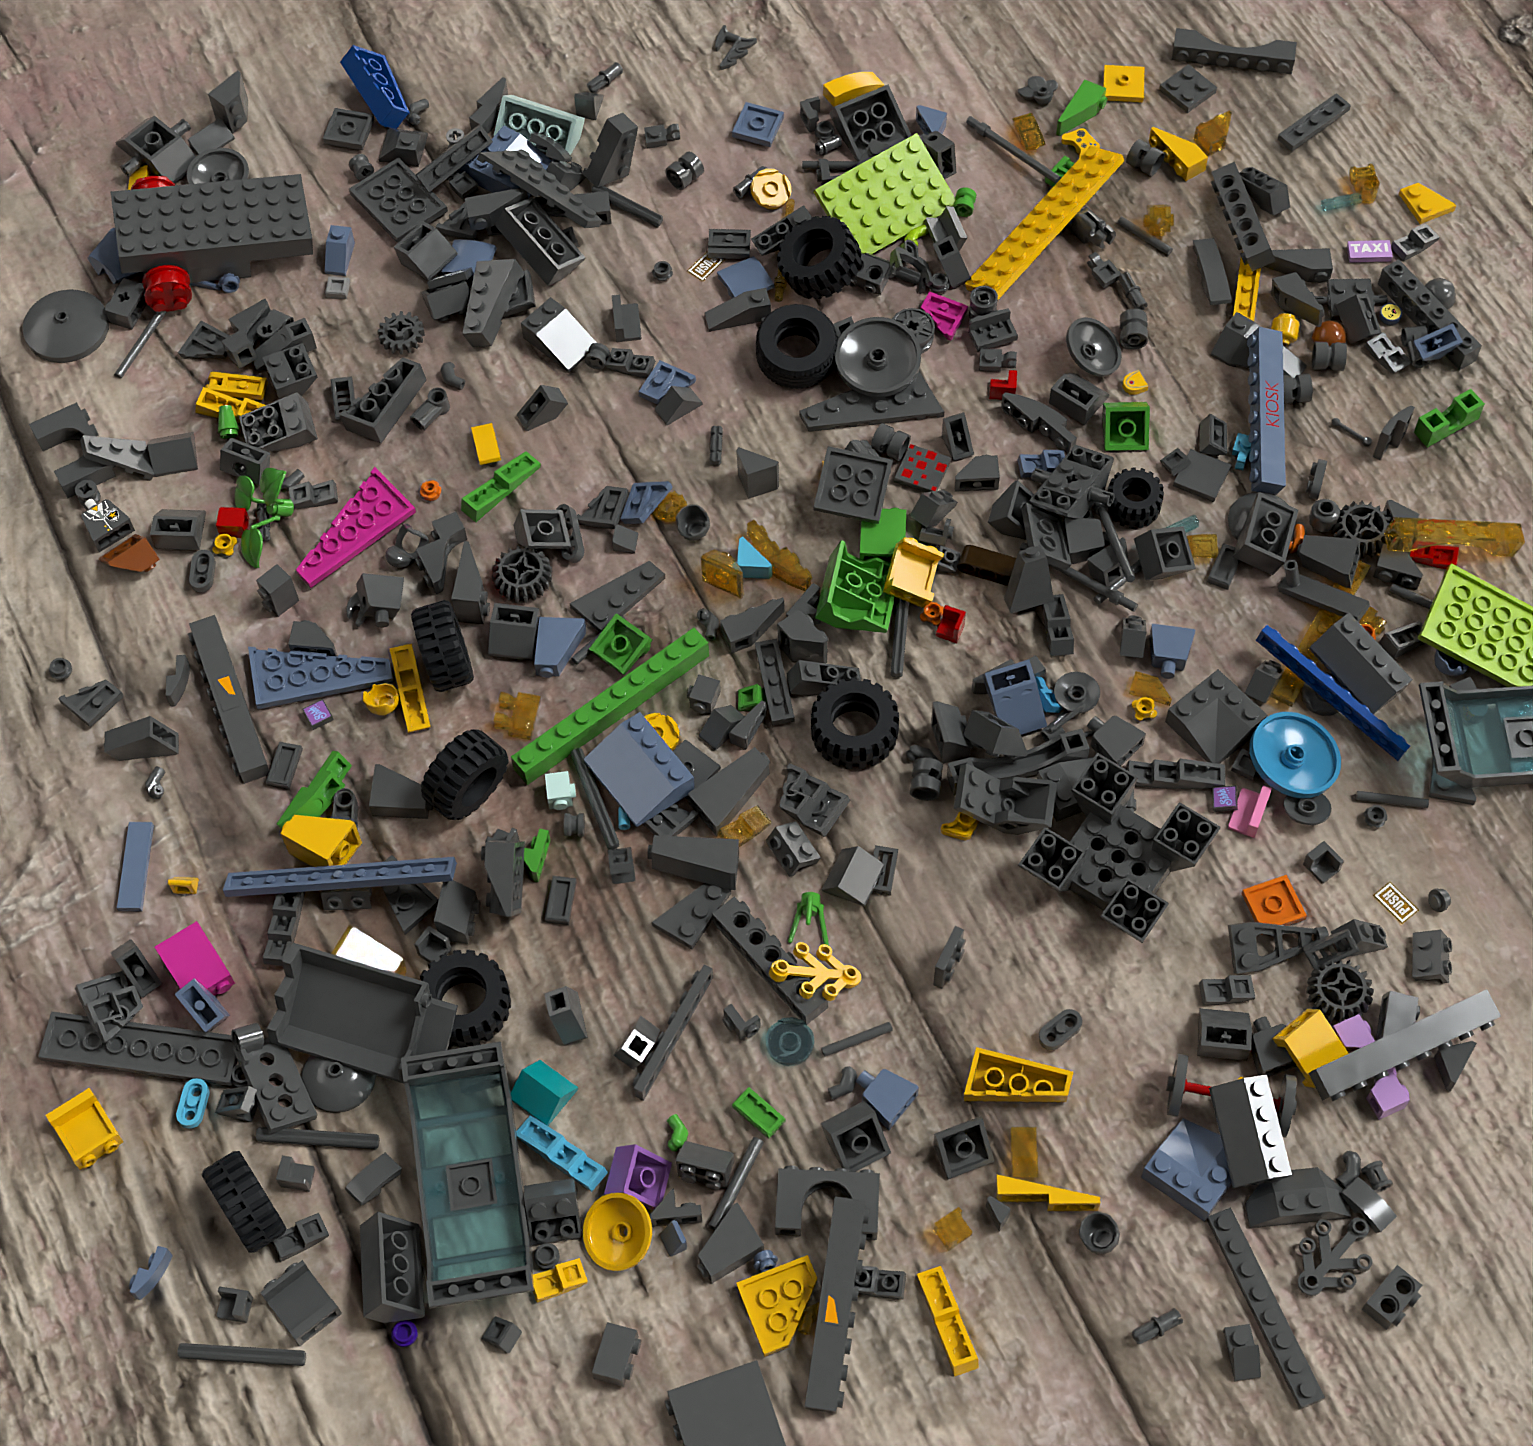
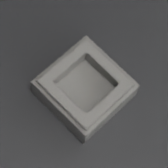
[325,277,350,299]

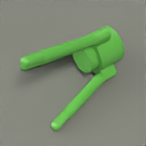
[788,892,829,946]

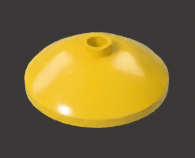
[583,1193,652,1271]

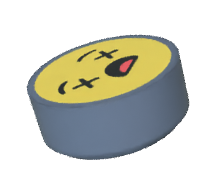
[1379,303,1402,325]

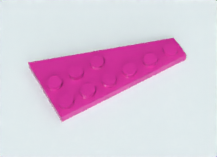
[296,467,416,588]

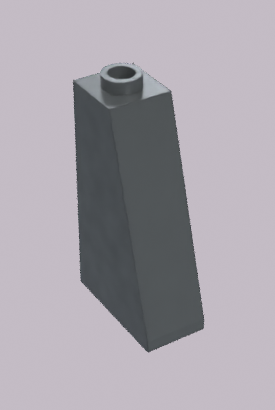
[688,747,770,837]
[647,835,739,890]

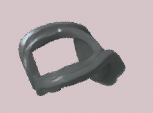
[385,523,429,567]

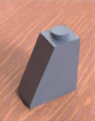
[534,617,586,678]

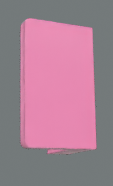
[1228,785,1272,838]

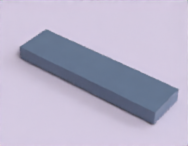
[117,822,154,911]

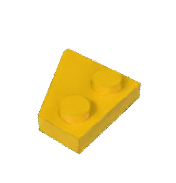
[1399,183,1456,224]

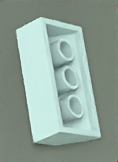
[494,95,585,155]

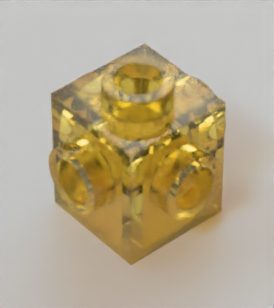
[1143,204,1174,236]

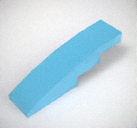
[516,1115,608,1192]

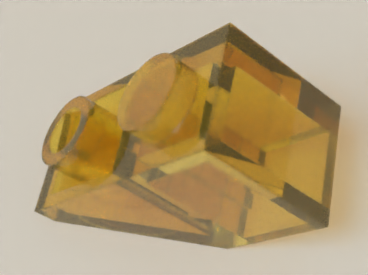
[1193,110,1232,156]

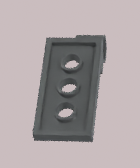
[231,1023,317,1134]

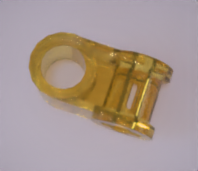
[1349,164,1380,204]

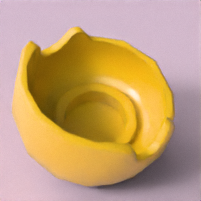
[363,683,400,716]

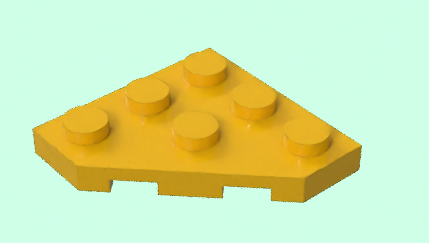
[736,1255,817,1357]

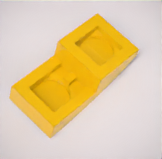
[471,423,501,465]
[533,1258,588,1303]

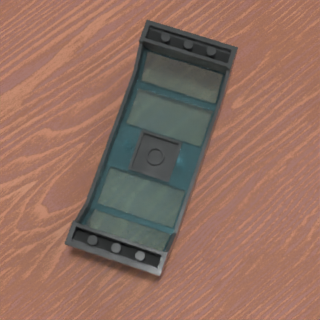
[1418,681,1533,788]
[401,1041,534,1308]

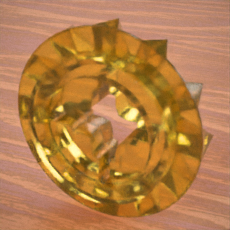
[653,490,687,522]

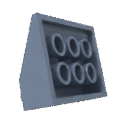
[583,712,694,827]

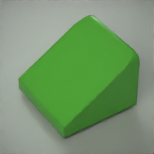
[738,684,766,711]

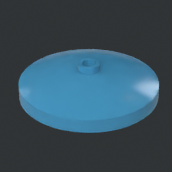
[1250,712,1341,798]

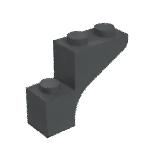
[221,299,271,369]
[415,512,467,594]

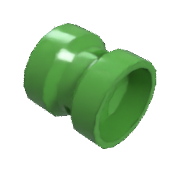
[953,187,977,217]

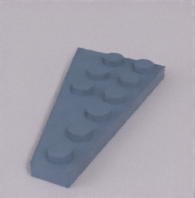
[248,647,394,709]

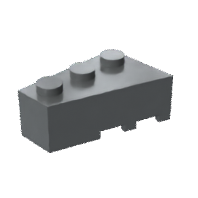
[582,113,638,188]

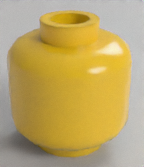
[1271,313,1300,347]

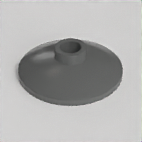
[1054,672,1100,713]
[1283,794,1332,825]

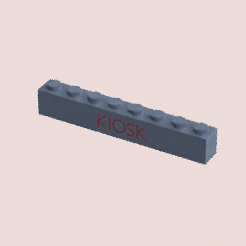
[1247,327,1286,495]

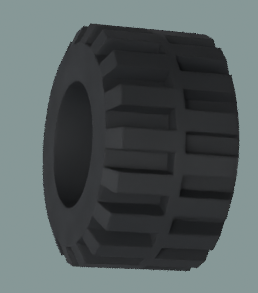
[1108,467,1164,529]

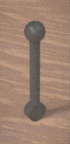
[1332,418,1372,447]

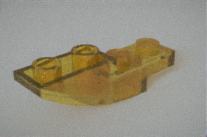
[747,520,812,591]

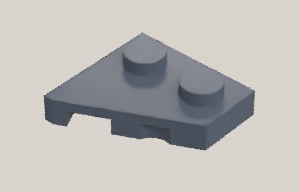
[638,360,696,404]
[621,481,673,524]

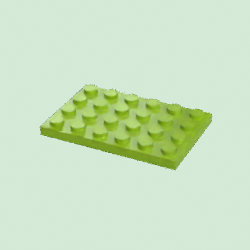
[813,133,956,255]
[1418,563,1533,687]

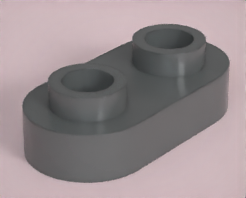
[1306,459,1327,500]
[189,550,216,592]
[1039,1009,1082,1050]

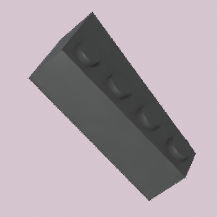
[462,259,525,347]

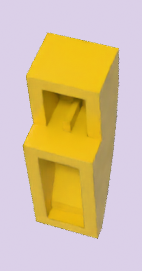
[823,72,884,107]

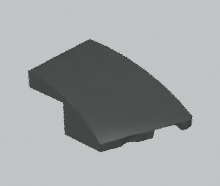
[779,763,851,837]
[75,971,143,1044]

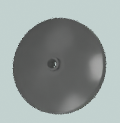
[23,289,109,363]
[835,317,921,397]

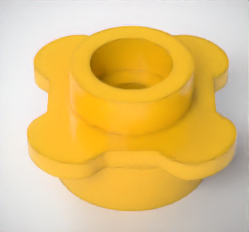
[212,534,238,556]
[1131,697,1157,721]

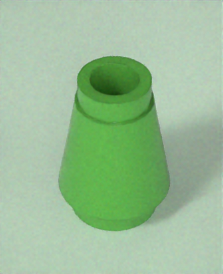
[218,405,239,439]

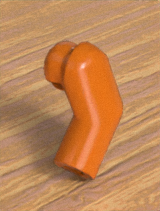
[1288,524,1305,553]

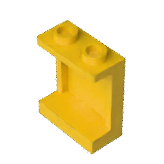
[883,537,944,608]
[1272,1009,1349,1088]
[45,1088,123,1170]

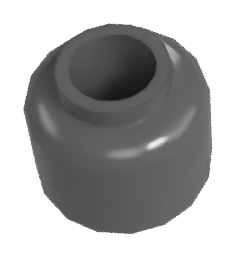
[1309,499,1340,532]

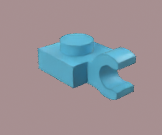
[1232,433,1251,470]

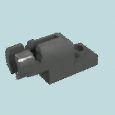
[1065,207,1116,249]

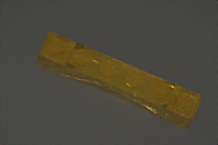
[1384,517,1525,557]

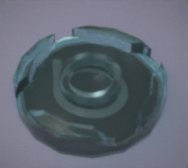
[766,1017,814,1066]

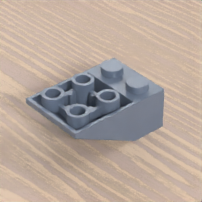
[982,659,1047,735]

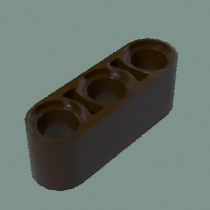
[957,545,1016,586]

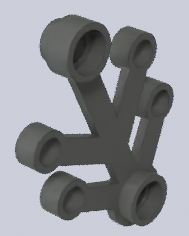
[1298,1218,1373,1296]

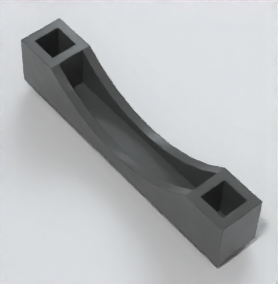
[1171,28,1297,74]
[487,191,612,236]
[947,729,1090,796]

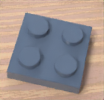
[732,102,784,147]

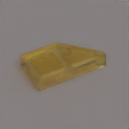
[1129,671,1172,706]

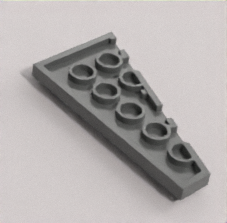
[477,149,602,228]

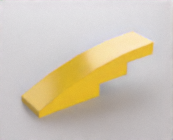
[389,643,431,733]

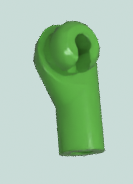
[667,1114,688,1152]

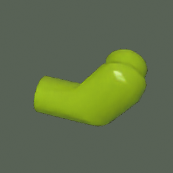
[904,224,928,247]

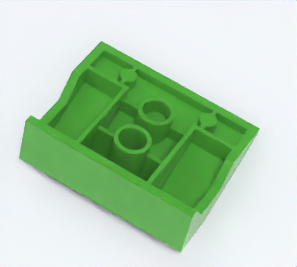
[815,540,895,633]

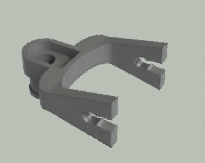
[888,240,933,294]

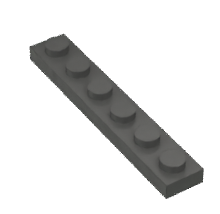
[632,965,713,1101]

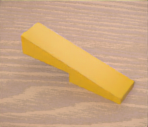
[195,387,265,423]
[995,1175,1100,1211]
[917,1266,979,1377]

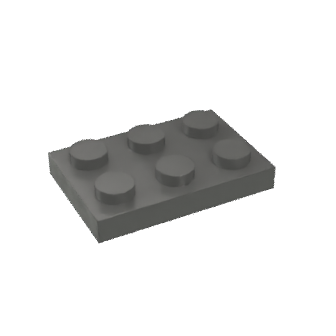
[1021,503,1071,570]

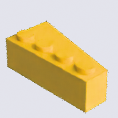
[964,1047,1073,1102]

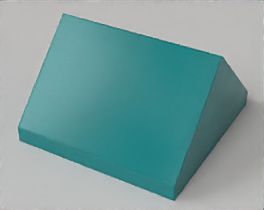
[511,1060,578,1126]

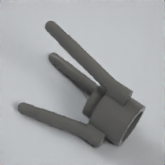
[1041,704,1094,742]

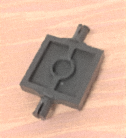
[1315,278,1388,320]

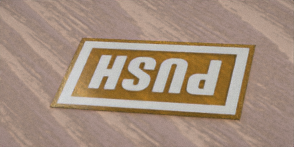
[687,251,725,281]
[1373,882,1419,924]

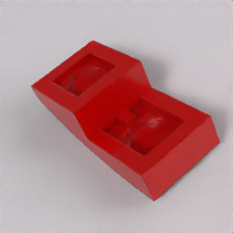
[1410,538,1459,569]

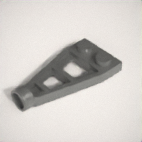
[1228,922,1329,974]

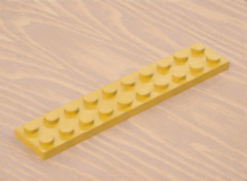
[965,146,1124,300]

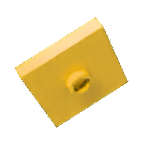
[1103,65,1145,102]

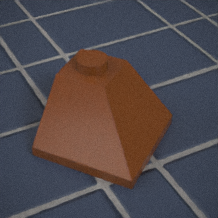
[98,534,160,572]

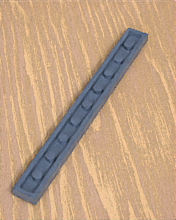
[223,857,457,897]

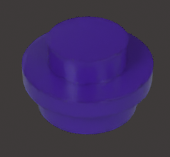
[391,1320,418,1347]

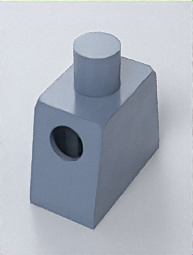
[1149,624,1195,679]
[856,1069,919,1130]

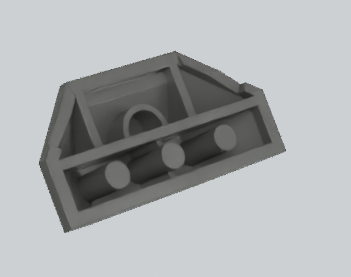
[1245,1167,1351,1228]

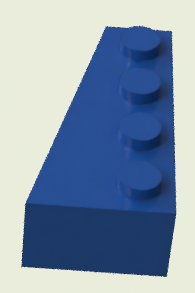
[340,45,409,129]

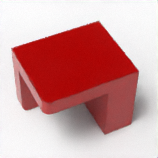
[989,370,1017,400]
[216,507,250,538]
[936,605,966,643]

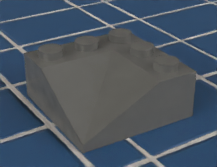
[1165,669,1268,764]
[481,840,525,917]

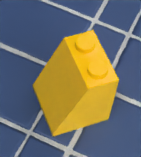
[280,815,362,867]

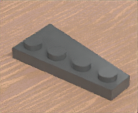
[570,561,665,633]

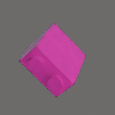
[154,921,235,996]

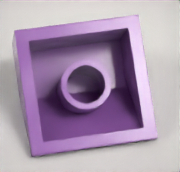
[604,1144,672,1210]

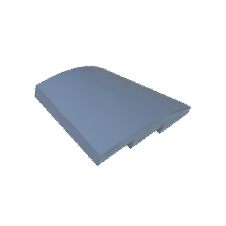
[87,228,143,284]

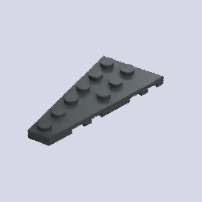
[799,371,945,432]

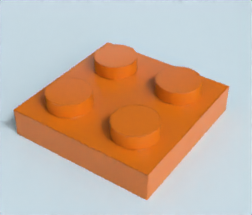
[1241,875,1307,935]

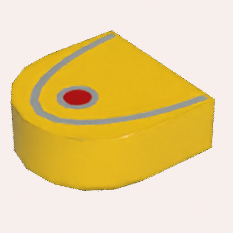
[1123,370,1148,395]

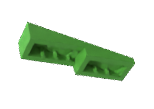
[461,451,541,522]

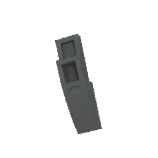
[1001,393,1077,454]

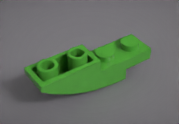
[277,751,352,829]

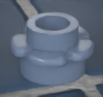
[219,273,240,293]
[753,1250,778,1273]

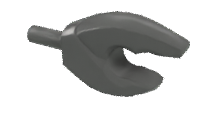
[346,592,368,627]

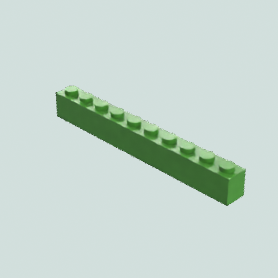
[511,628,709,785]

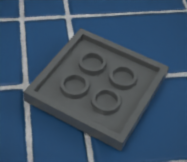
[813,446,893,524]

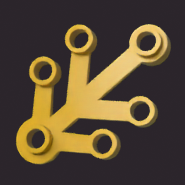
[769,942,861,1001]

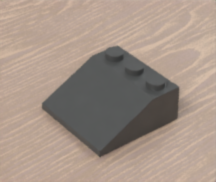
[829,84,911,161]

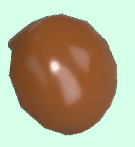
[1312,321,1346,346]

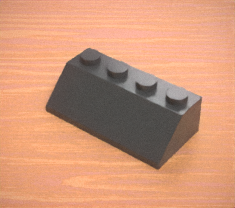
[495,197,585,286]
[1309,613,1413,715]
[1209,1075,1292,1188]
[360,1212,425,1323]

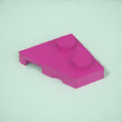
[921,291,968,341]

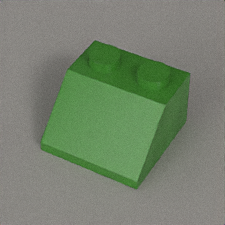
[1102,402,1150,451]

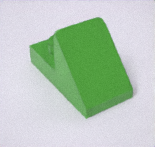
[524,828,551,882]

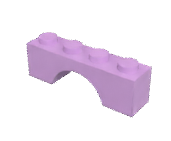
[1332,1014,1410,1120]

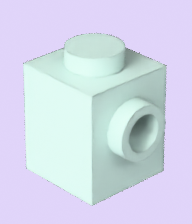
[545,771,576,810]

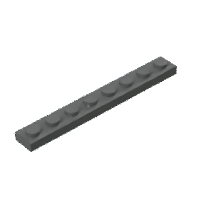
[1206,1207,1325,1409]

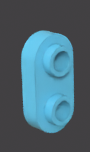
[176,1078,210,1129]

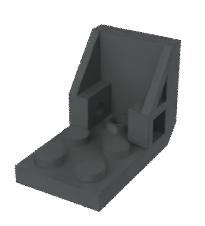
[954,763,1057,835]

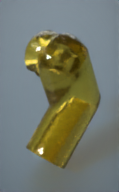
[798,1302,820,1335]

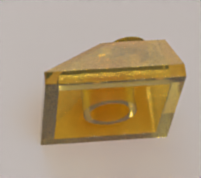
[701,549,744,599]

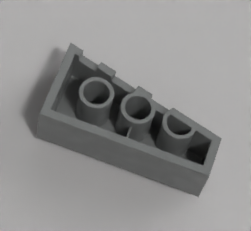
[339,358,427,443]

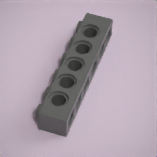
[1210,161,1276,271]
[1378,259,1482,371]
[712,896,828,1025]

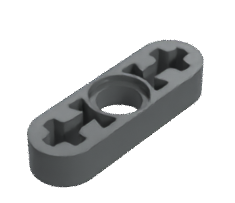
[556,504,584,563]

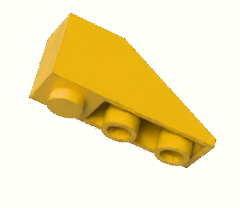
[1149,127,1208,181]

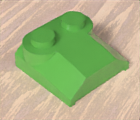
[589,613,652,675]

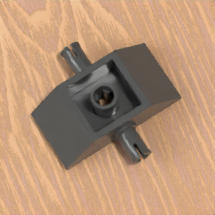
[115,116,196,184]
[1029,445,1115,518]

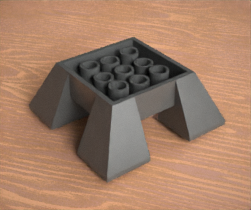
[1018,753,1221,943]

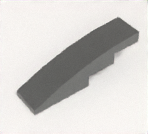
[1193,238,1232,305]
[1126,758,1225,789]
[263,891,305,966]

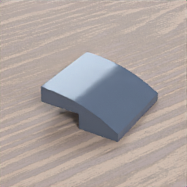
[442,240,497,282]
[717,256,775,298]

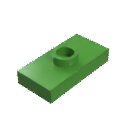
[732,1087,786,1139]

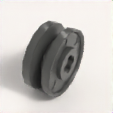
[892,308,935,354]

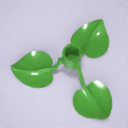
[234,468,294,568]

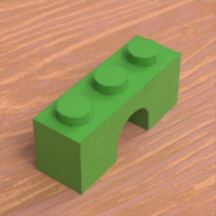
[1414,389,1485,448]

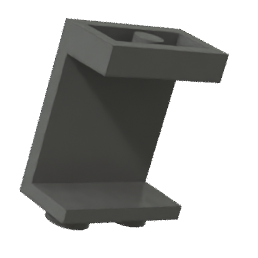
[260,1260,342,1346]

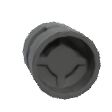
[1126,139,1165,176]
[665,151,704,190]
[969,286,998,319]
[1120,309,1148,350]
[1312,341,1347,371]
[1283,374,1313,404]
[871,423,911,461]
[910,758,943,801]

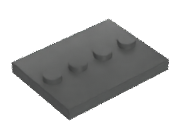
[349,157,448,243]

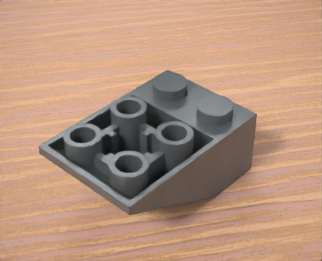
[239,392,318,452]

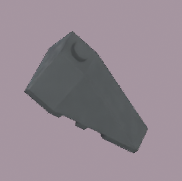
[1211,312,1307,378]

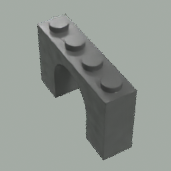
[29,402,116,499]
[775,1166,880,1240]

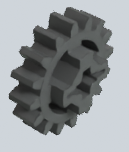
[378,311,425,354]

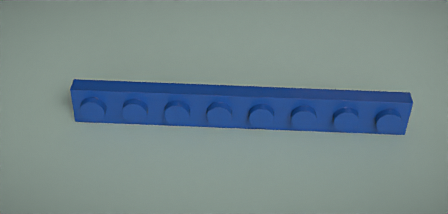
[1256,625,1410,761]

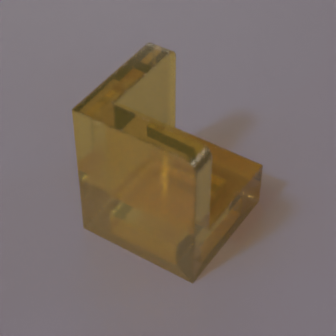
[934,1207,972,1251]

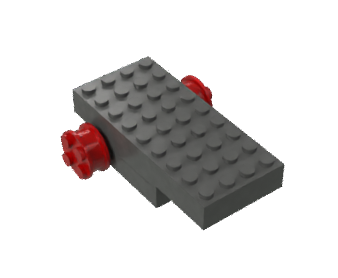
[110,174,313,312]

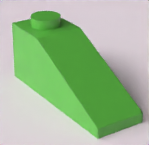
[1056,79,1107,136]

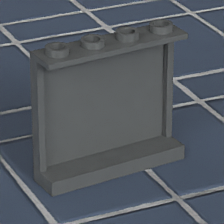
[665,1360,786,1446]

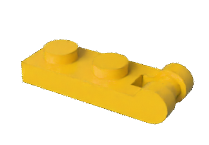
[205,372,268,400]

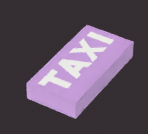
[1347,240,1393,263]

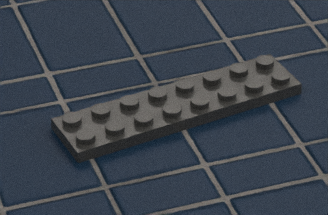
[38,1011,238,1086]

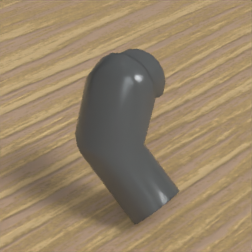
[406,99,429,125]
[441,362,466,389]
[697,608,719,641]
[145,766,166,799]

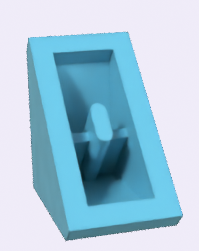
[737,536,772,579]

